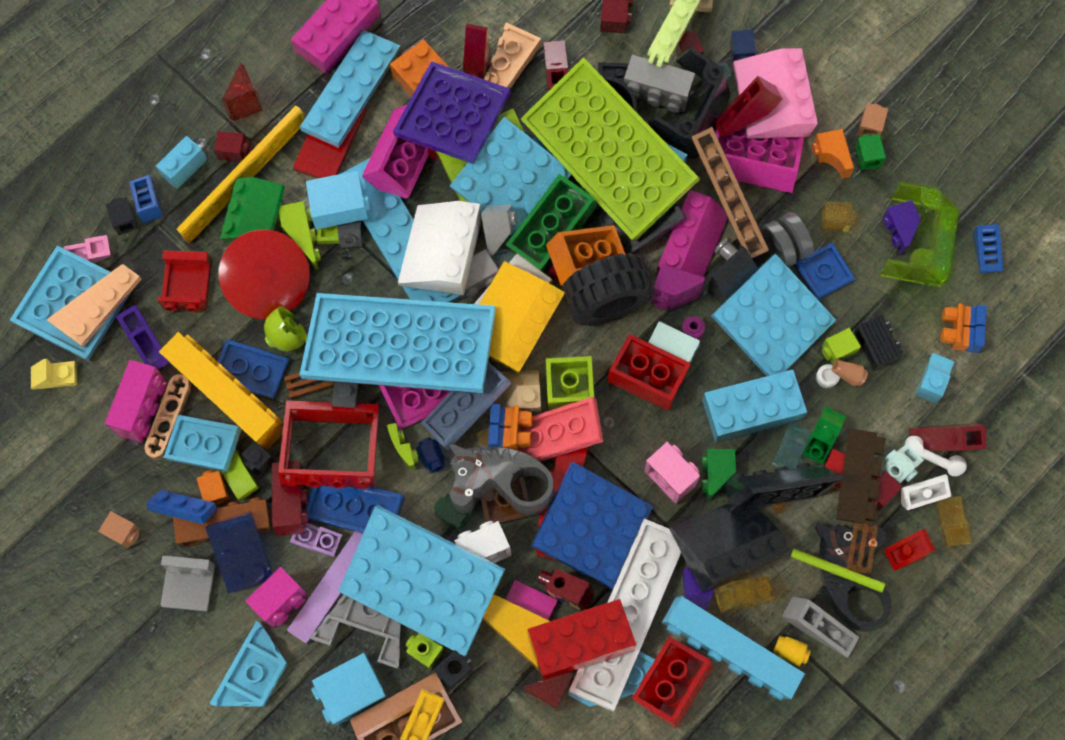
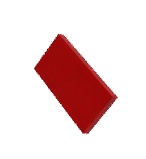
[293,107,367,179]

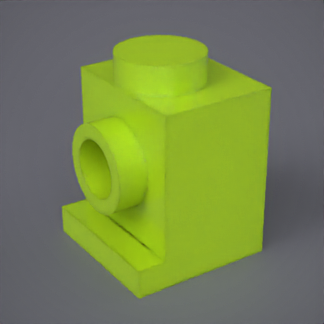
[405,633,444,670]

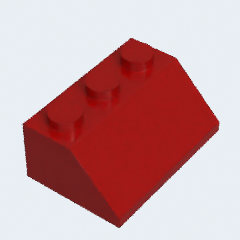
[607,334,691,411]
[631,636,714,729]

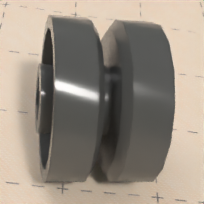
[761,212,814,267]

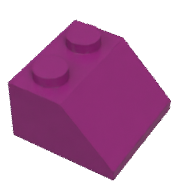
[651,264,705,310]

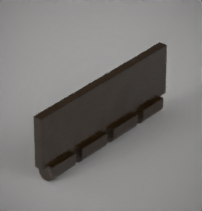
[836,428,886,524]

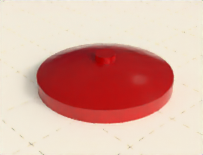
[219,230,310,319]

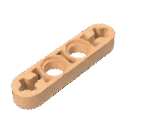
[145,374,192,460]

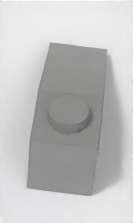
[782,596,859,658]

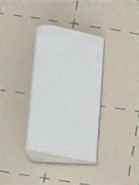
[901,474,952,510]

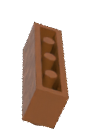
[173,498,273,548]

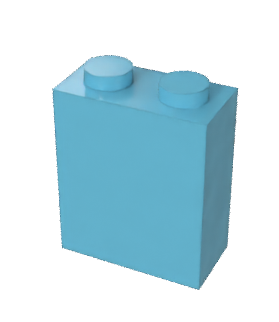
[306,171,370,230]
[311,653,388,726]

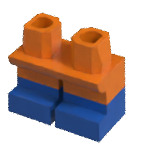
[940,303,987,353]
[488,403,533,451]

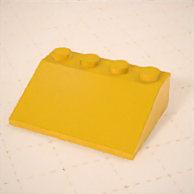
[479,261,565,373]

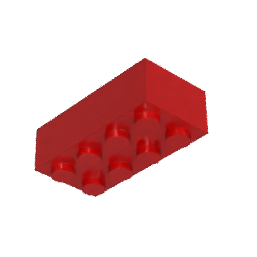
[527,599,636,681]

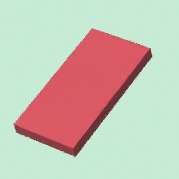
[518,397,603,462]

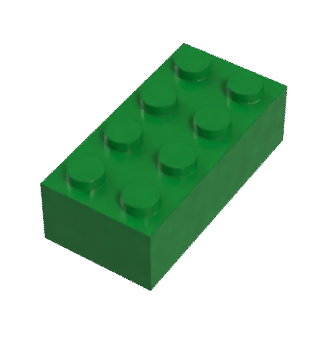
[505,174,598,275]

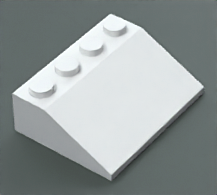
[398,201,482,295]

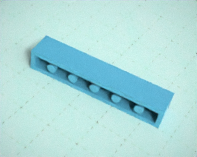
[662,596,805,701]

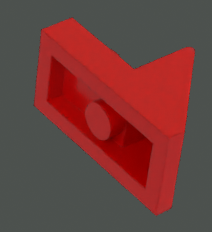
[884,529,936,571]

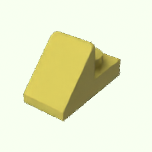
[31,359,77,390]

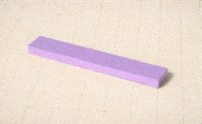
[287,532,363,644]

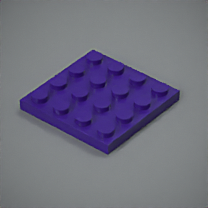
[393,61,511,164]

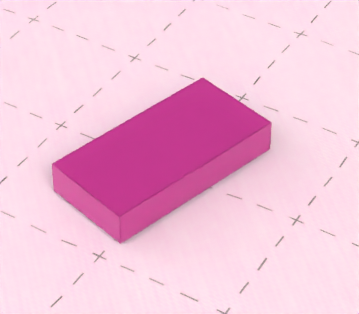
[505,580,558,620]

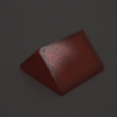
[222,64,263,121]
[524,672,572,712]

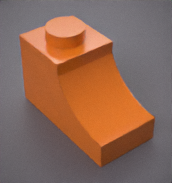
[812,129,854,179]

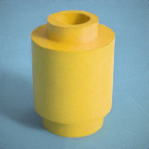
[773,636,811,667]

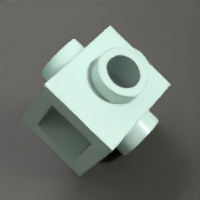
[882,444,924,484]

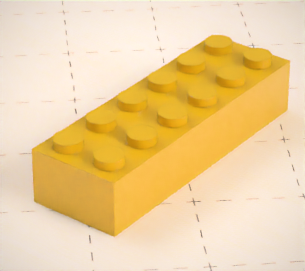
[159,332,283,450]

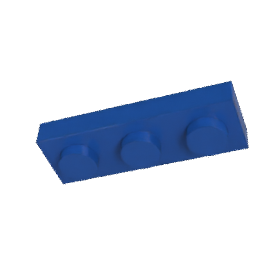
[146,490,217,524]

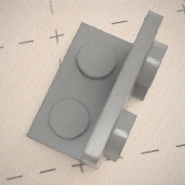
[161,556,215,612]

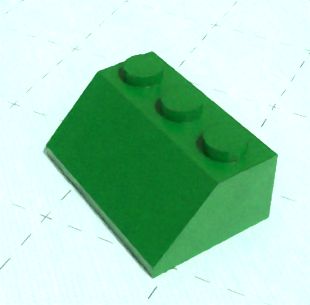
[220,177,285,245]

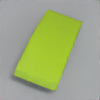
[387,423,419,471]
[221,449,259,501]

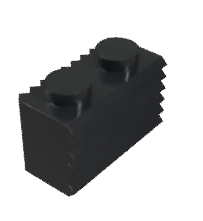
[854,315,903,371]

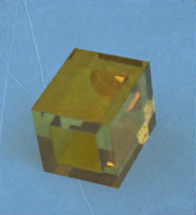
[822,201,856,232]

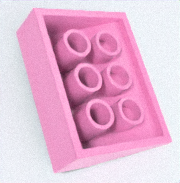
[733,48,818,138]

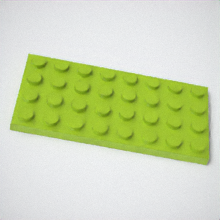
[521,57,700,242]

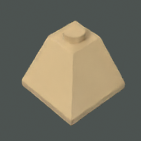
[495,370,541,415]

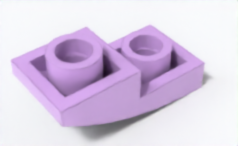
[290,524,342,557]

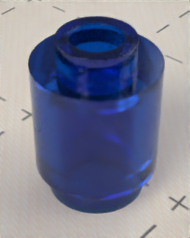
[416,437,446,473]

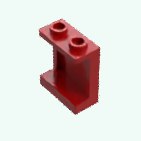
[158,251,212,312]

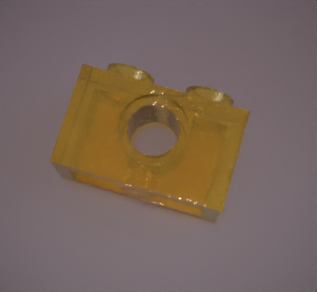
[714,576,775,613]

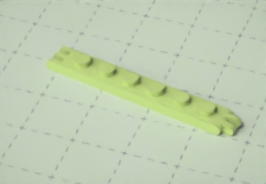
[647,0,701,68]

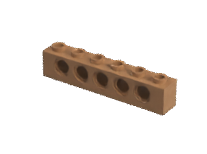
[691,127,769,258]

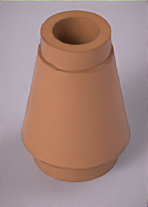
[831,360,868,387]

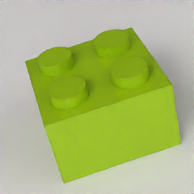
[546,356,594,410]

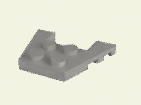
[310,594,401,670]

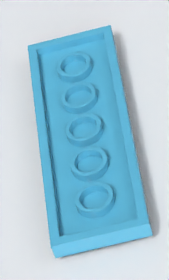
[300,30,401,148]

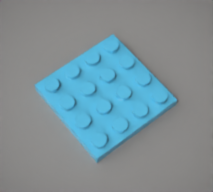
[449,117,571,236]
[10,246,132,361]
[711,254,836,376]

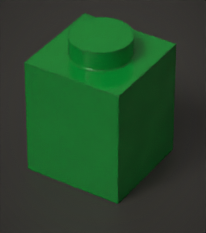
[854,134,886,171]

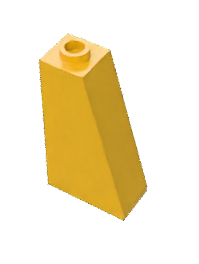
[483,595,550,670]

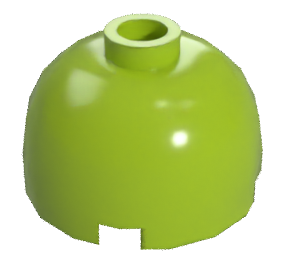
[264,306,308,352]

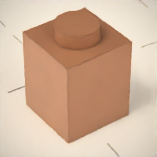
[857,103,888,137]
[98,511,140,549]

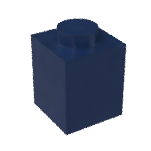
[730,30,756,64]

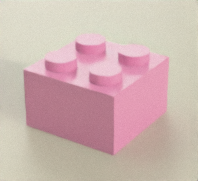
[644,442,700,505]

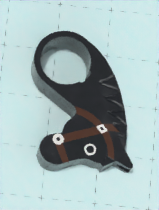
[815,522,891,632]

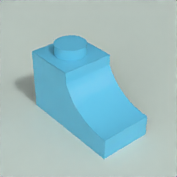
[915,353,954,404]

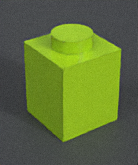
[822,328,861,364]

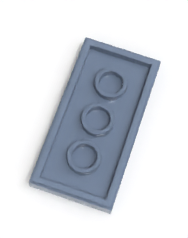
[421,361,511,450]

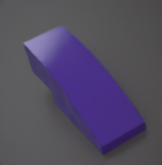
[116,305,170,370]

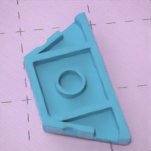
[209,621,288,707]

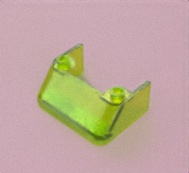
[880,181,959,286]

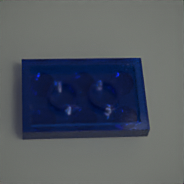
[205,511,273,594]

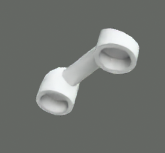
[905,436,967,476]

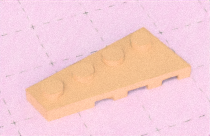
[484,23,542,89]
[47,264,141,347]

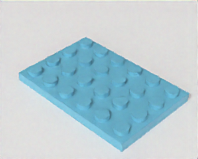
[338,505,505,656]

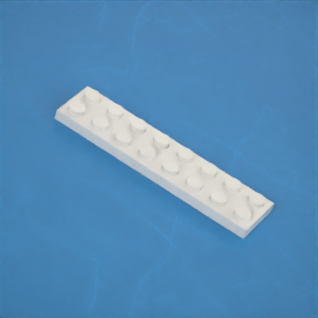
[569,518,681,712]

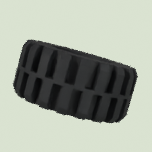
[563,253,654,326]

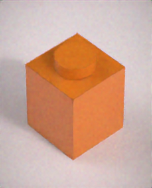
[197,470,231,506]

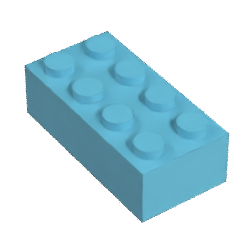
[702,370,807,443]

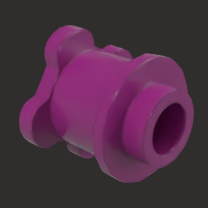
[682,316,705,343]

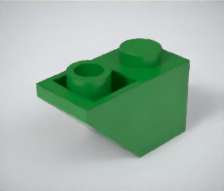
[802,406,846,465]
[701,449,736,500]

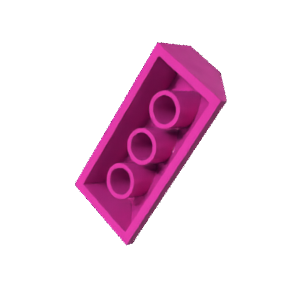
[362,105,429,198]
[656,190,728,277]

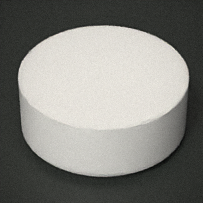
[816,364,840,388]

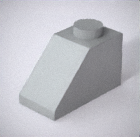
[481,204,518,256]

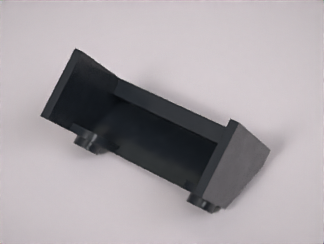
[647,47,731,159]

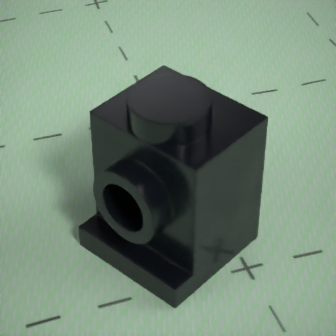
[242,441,276,478]

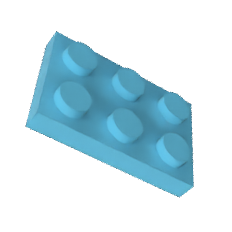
[163,415,242,472]

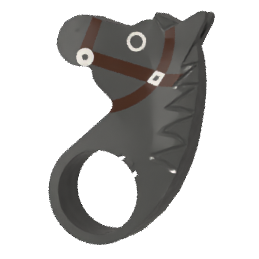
[450,444,554,515]

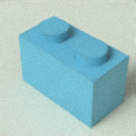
[156,136,208,190]

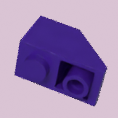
[882,200,921,255]

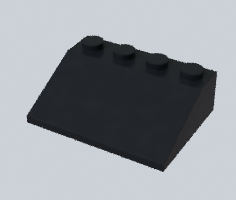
[724,463,843,512]
[669,503,790,593]

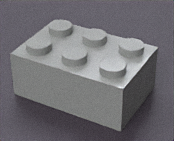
[624,55,695,113]

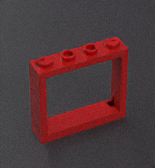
[278,401,379,489]

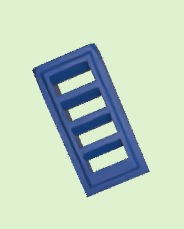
[129,175,163,223]
[973,224,1003,273]

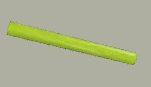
[791,548,885,592]

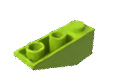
[279,201,321,270]

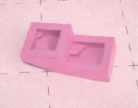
[64,235,111,263]

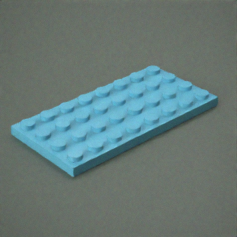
[299,293,496,393]

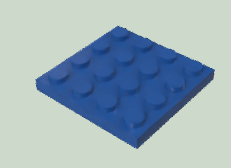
[531,462,653,590]

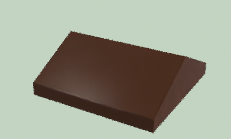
[480,476,531,523]

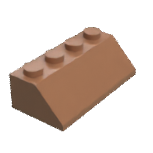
[350,672,462,740]

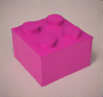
[246,567,308,628]

